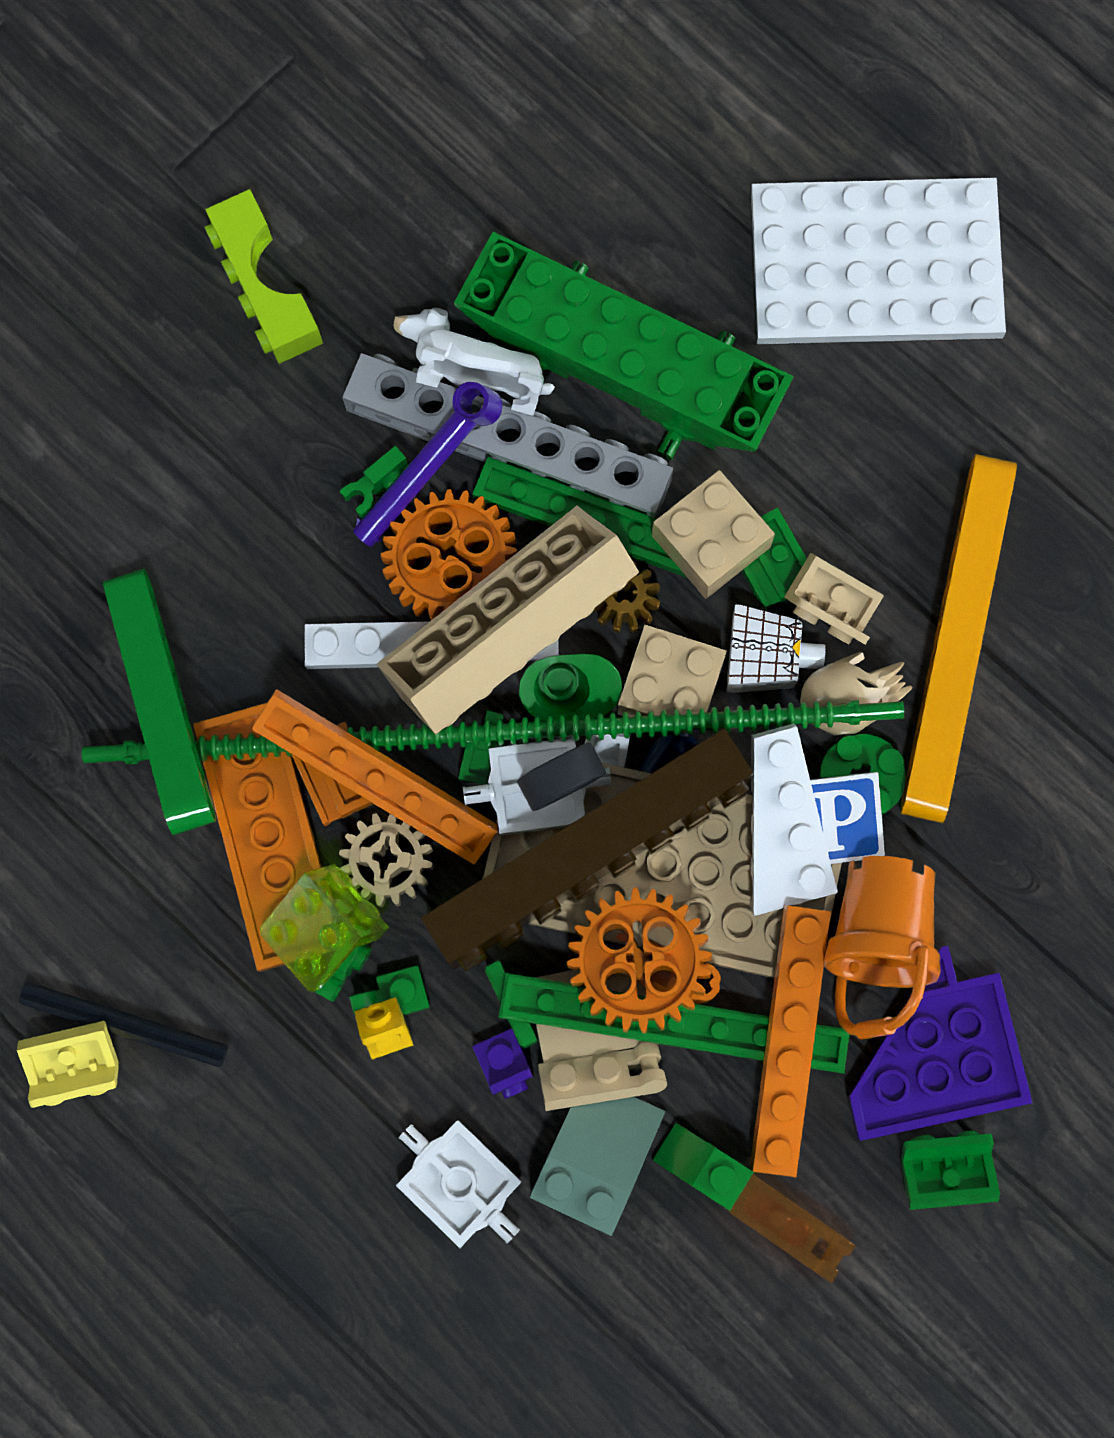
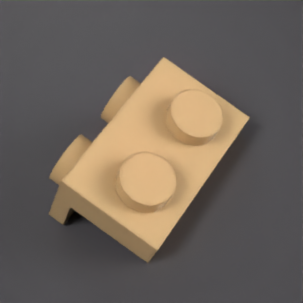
[785,553,884,645]

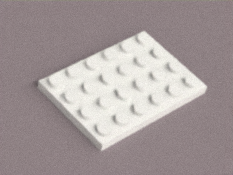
[751,178,1006,344]

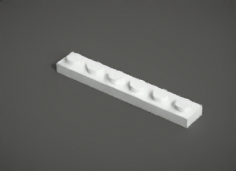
[305,621,559,669]

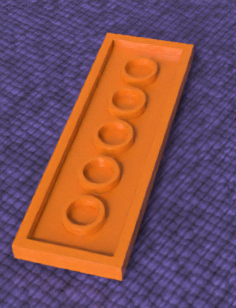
[193,703,342,972]

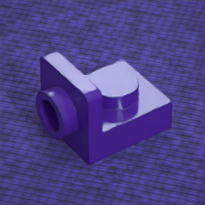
[472,1029,533,1099]

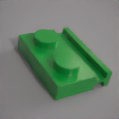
[741,508,807,611]

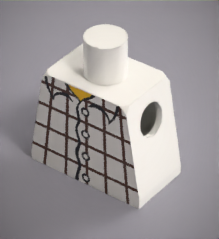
[726,605,825,693]

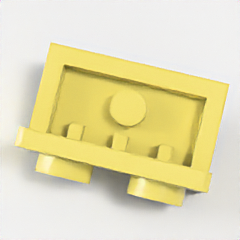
[17,1021,119,1108]

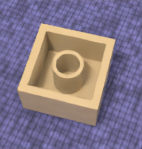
[652,470,775,599]
[618,625,727,740]

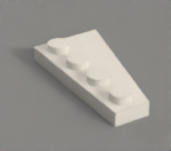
[751,724,838,916]

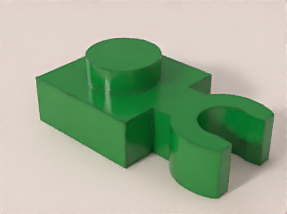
[315,926,372,1002]

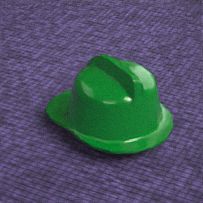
[519,653,623,721]

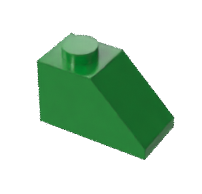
[652,1123,754,1211]

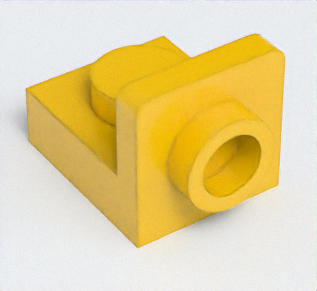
[354,997,413,1059]

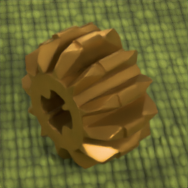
[593,562,660,633]

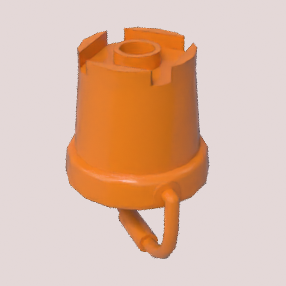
[824,856,940,1040]

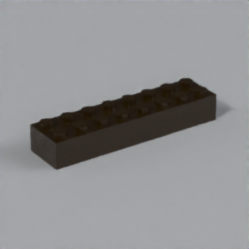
[421,728,754,972]

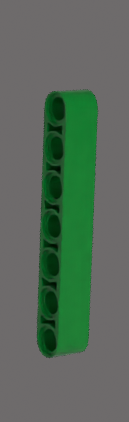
[103,568,216,836]

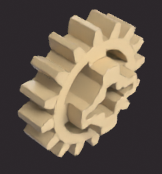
[339,813,434,907]

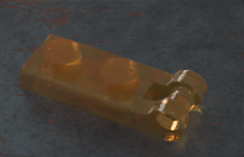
[727,1175,856,1284]

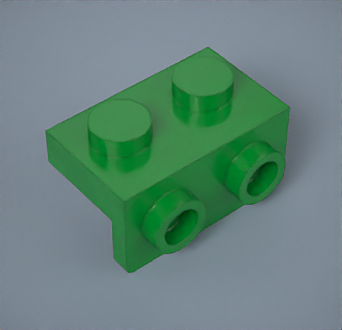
[900,1131,1000,1210]

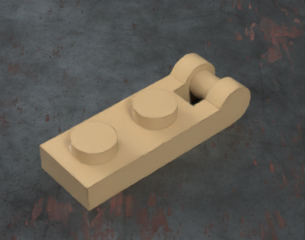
[538,1042,667,1111]

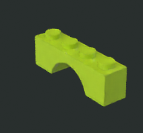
[204,189,323,364]

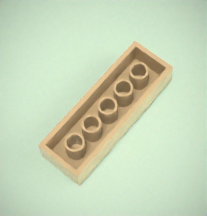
[376,506,639,734]

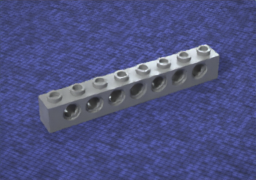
[342,353,673,519]

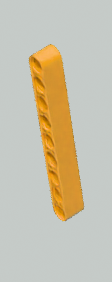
[900,454,1017,823]

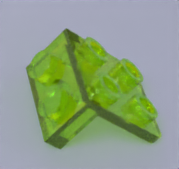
[260,864,389,992]

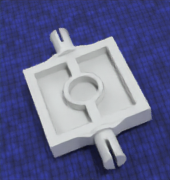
[463,737,612,836]
[396,1120,522,1248]

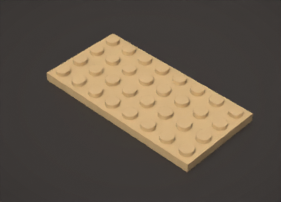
[483,744,842,979]

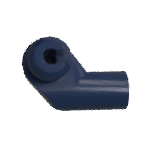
[638,733,699,774]

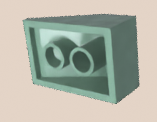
[530,1097,666,1236]

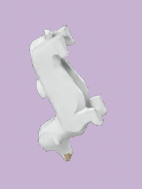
[393,308,555,416]

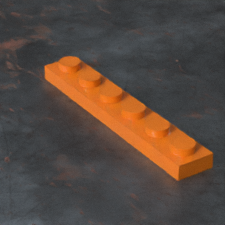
[252,689,499,865]
[750,905,831,1177]

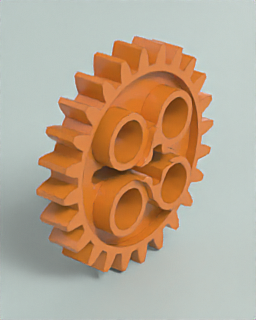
[381,489,517,620]
[567,887,712,1034]

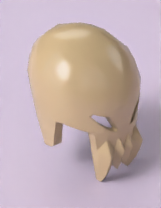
[800,652,912,735]

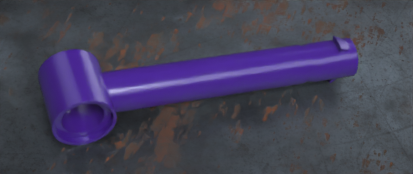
[353,382,502,547]

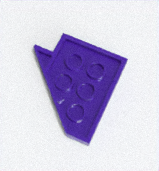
[848,946,1032,1141]

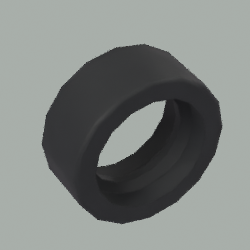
[517,743,606,811]

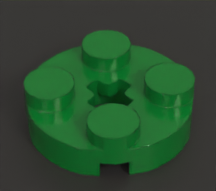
[818,734,906,815]

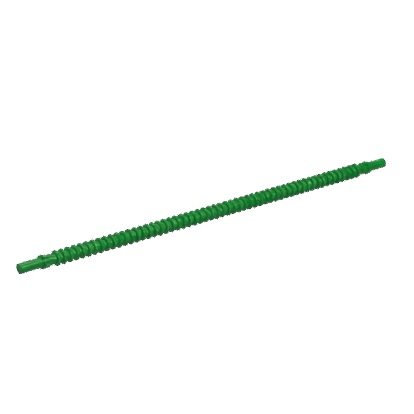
[82,700,904,764]

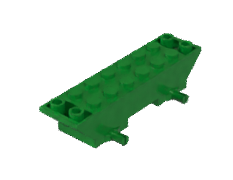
[454,232,794,460]

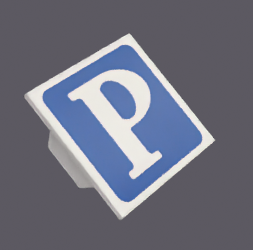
[810,772,885,864]

